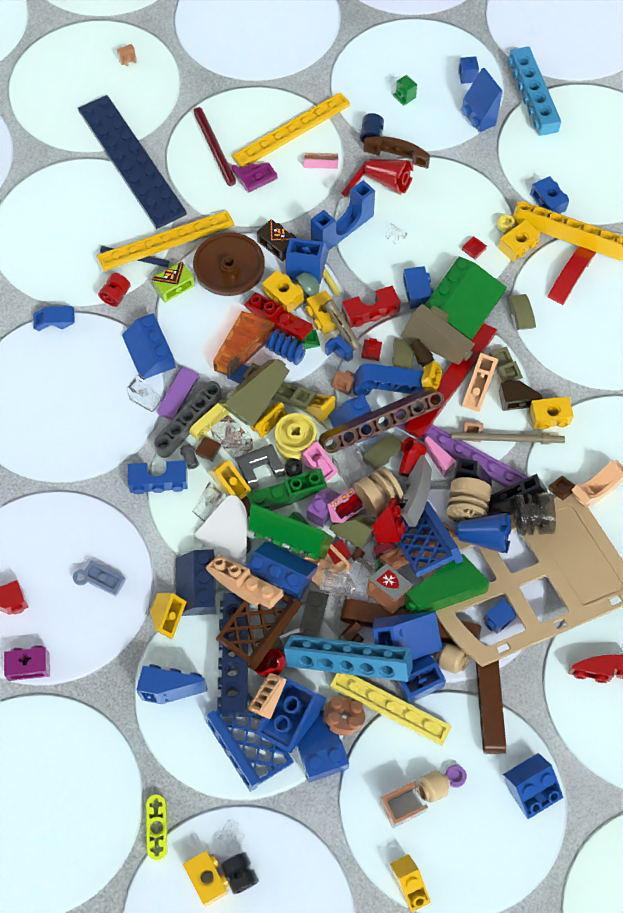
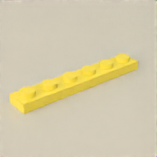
[330,673,452,746]

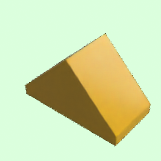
[305,393,335,423]

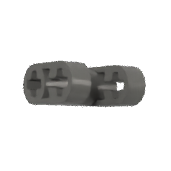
[236,444,285,489]

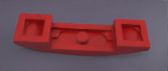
[547,246,596,305]

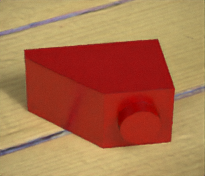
[0,580,29,615]

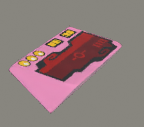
[304,153,339,169]
[327,488,365,523]

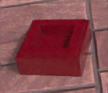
[372,543,394,560]

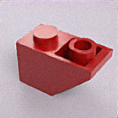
[372,498,406,543]

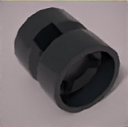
[220,852,259,895]

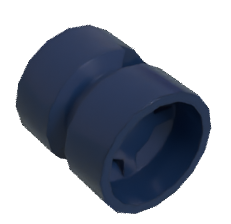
[360,113,384,144]

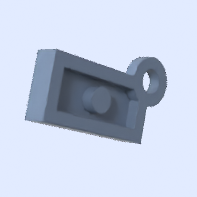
[73,560,126,597]

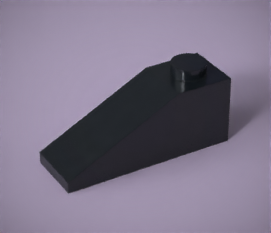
[487,474,550,513]

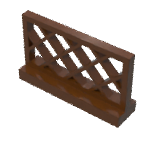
[216,578,303,671]

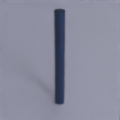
[100,246,170,268]

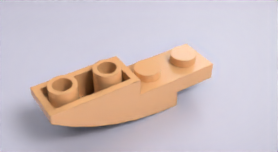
[206,555,284,609]

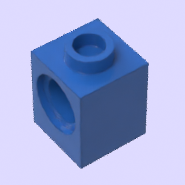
[458,56,479,84]
[483,598,517,634]

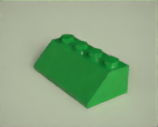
[249,504,333,561]

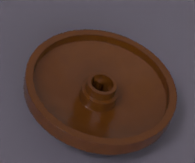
[193,232,265,296]

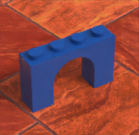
[311,180,375,251]

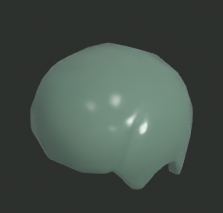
[296,272,320,298]

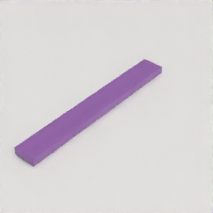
[396,409,528,488]

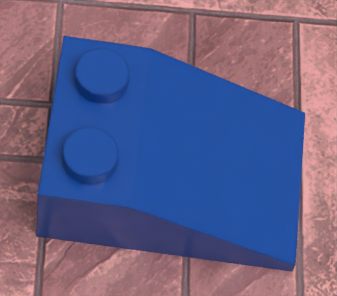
[461,67,503,133]
[255,676,327,753]
[297,710,350,783]

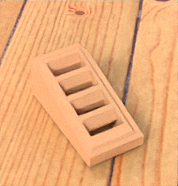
[247,673,287,719]

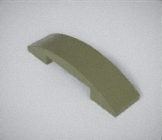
[243,363,316,409]

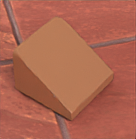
[463,420,483,442]

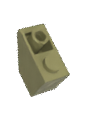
[329,514,375,549]

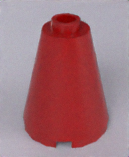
[364,159,414,195]

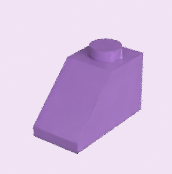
[306,487,341,528]

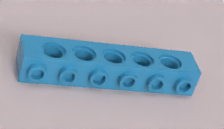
[507,46,561,136]
[284,634,413,682]

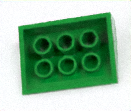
[425,256,507,341]

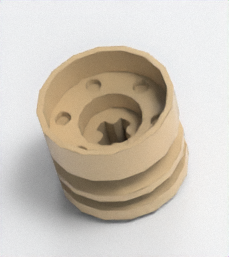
[354,467,404,518]
[446,477,492,523]

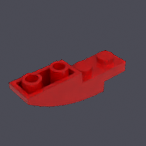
[244,292,313,341]
[568,654,623,683]

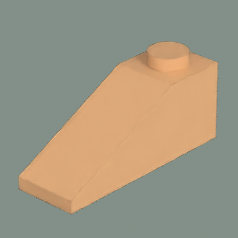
[462,353,499,412]

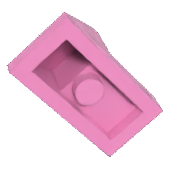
[302,441,338,482]

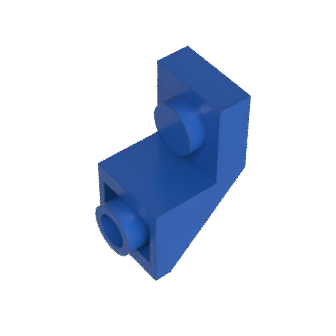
[33,306,75,331]

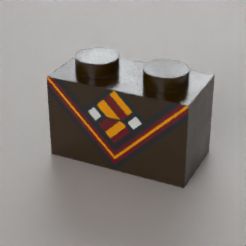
[257,219,296,262]

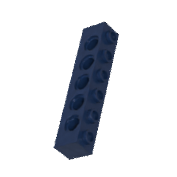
[217,593,249,717]

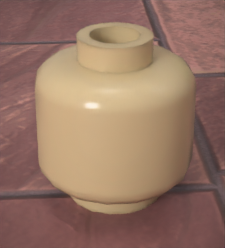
[436,644,469,674]
[417,770,450,803]

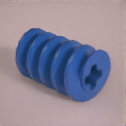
[265,329,306,366]

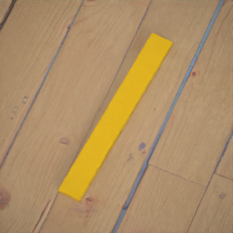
[232,92,350,167]
[96,210,234,272]

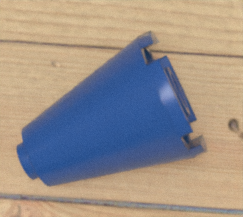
[455,513,511,553]

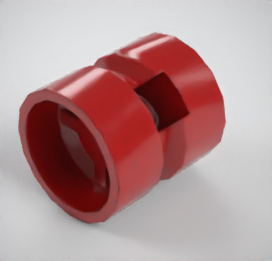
[98,272,131,307]

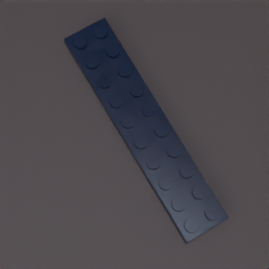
[78,95,187,230]

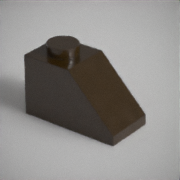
[498,380,542,411]

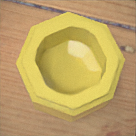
[497,214,515,233]

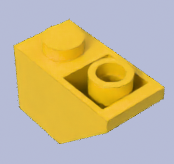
[389,854,431,913]

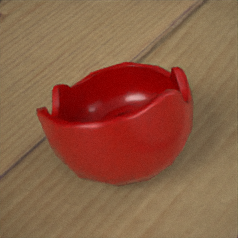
[255,648,286,678]

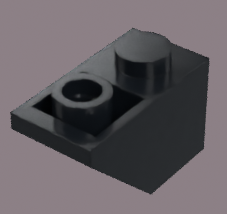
[453,457,492,488]

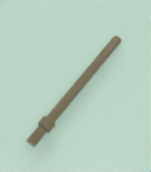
[450,432,565,445]

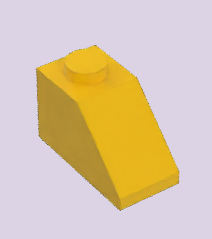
[209,460,252,500]
[150,593,187,639]

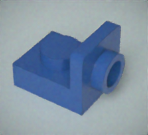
[325,335,353,363]

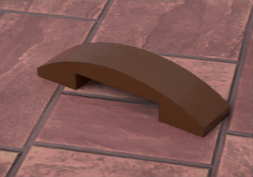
[364,136,431,169]

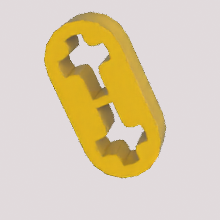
[421,362,442,389]

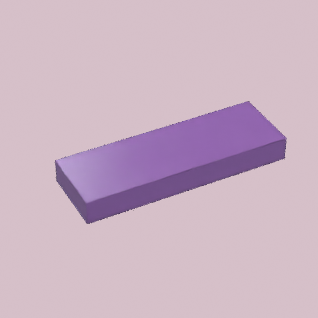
[157,366,199,421]

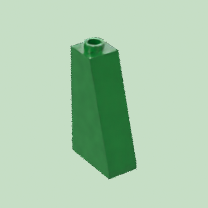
[405,553,490,613]

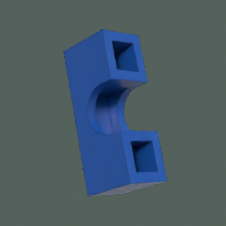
[128,460,188,494]

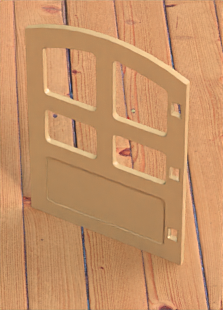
[420,492,623,667]

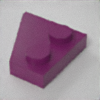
[232,163,278,193]

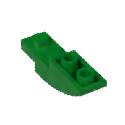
[247,468,327,511]

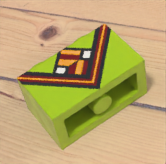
[151,262,195,303]

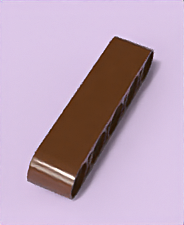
[476,660,506,754]

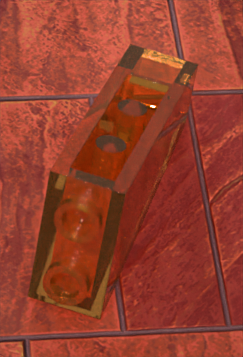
[213,311,275,377]

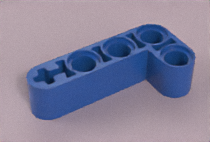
[353,363,424,396]

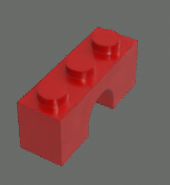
[342,285,401,328]

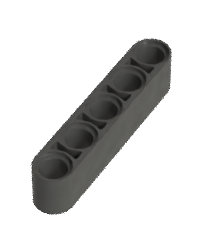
[154,381,222,458]

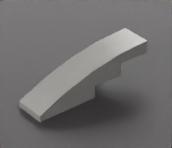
[401,455,432,527]

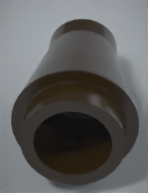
[410,339,435,368]

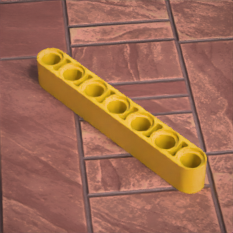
[513,201,623,261]

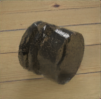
[513,492,556,536]

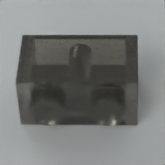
[299,590,329,638]

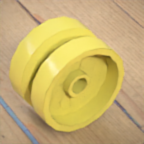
[275,413,317,462]

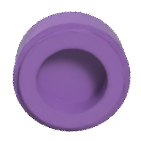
[445,765,467,788]

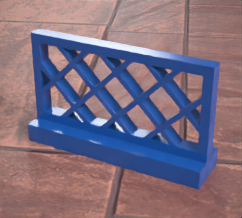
[397,501,463,578]
[205,692,294,792]

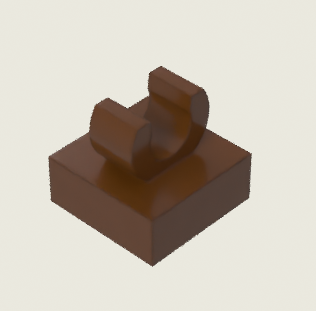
[338,622,364,643]

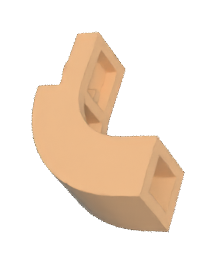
[572,460,623,508]

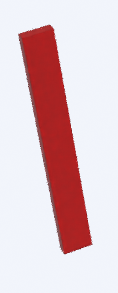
[405,323,497,439]

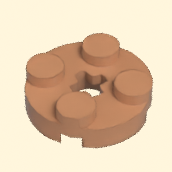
[323,696,365,736]

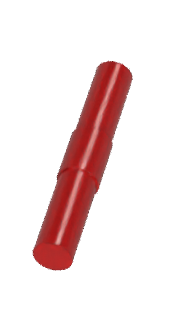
[342,161,367,197]

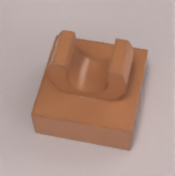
[117,44,137,66]
[332,370,355,396]

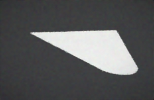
[195,495,247,567]

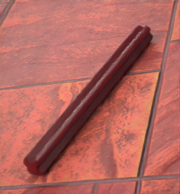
[194,107,236,186]

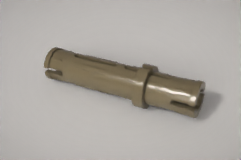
[323,299,362,351]

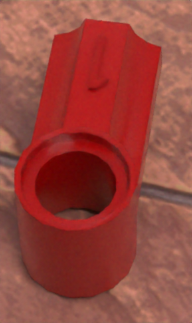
[398,437,427,478]

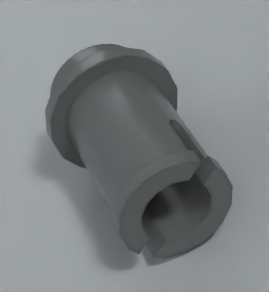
[180,444,200,470]

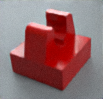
[361,338,383,361]

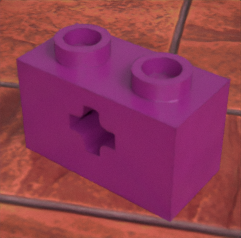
[4,645,50,681]

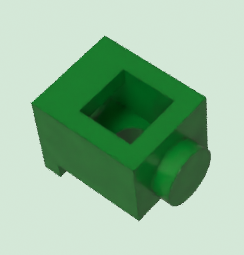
[393,74,418,106]

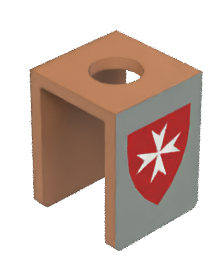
[366,563,412,615]
[380,781,429,829]

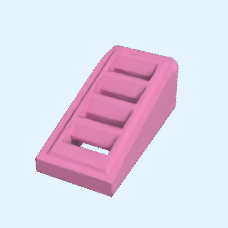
[424,436,456,477]

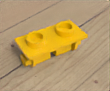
[250,402,288,439]

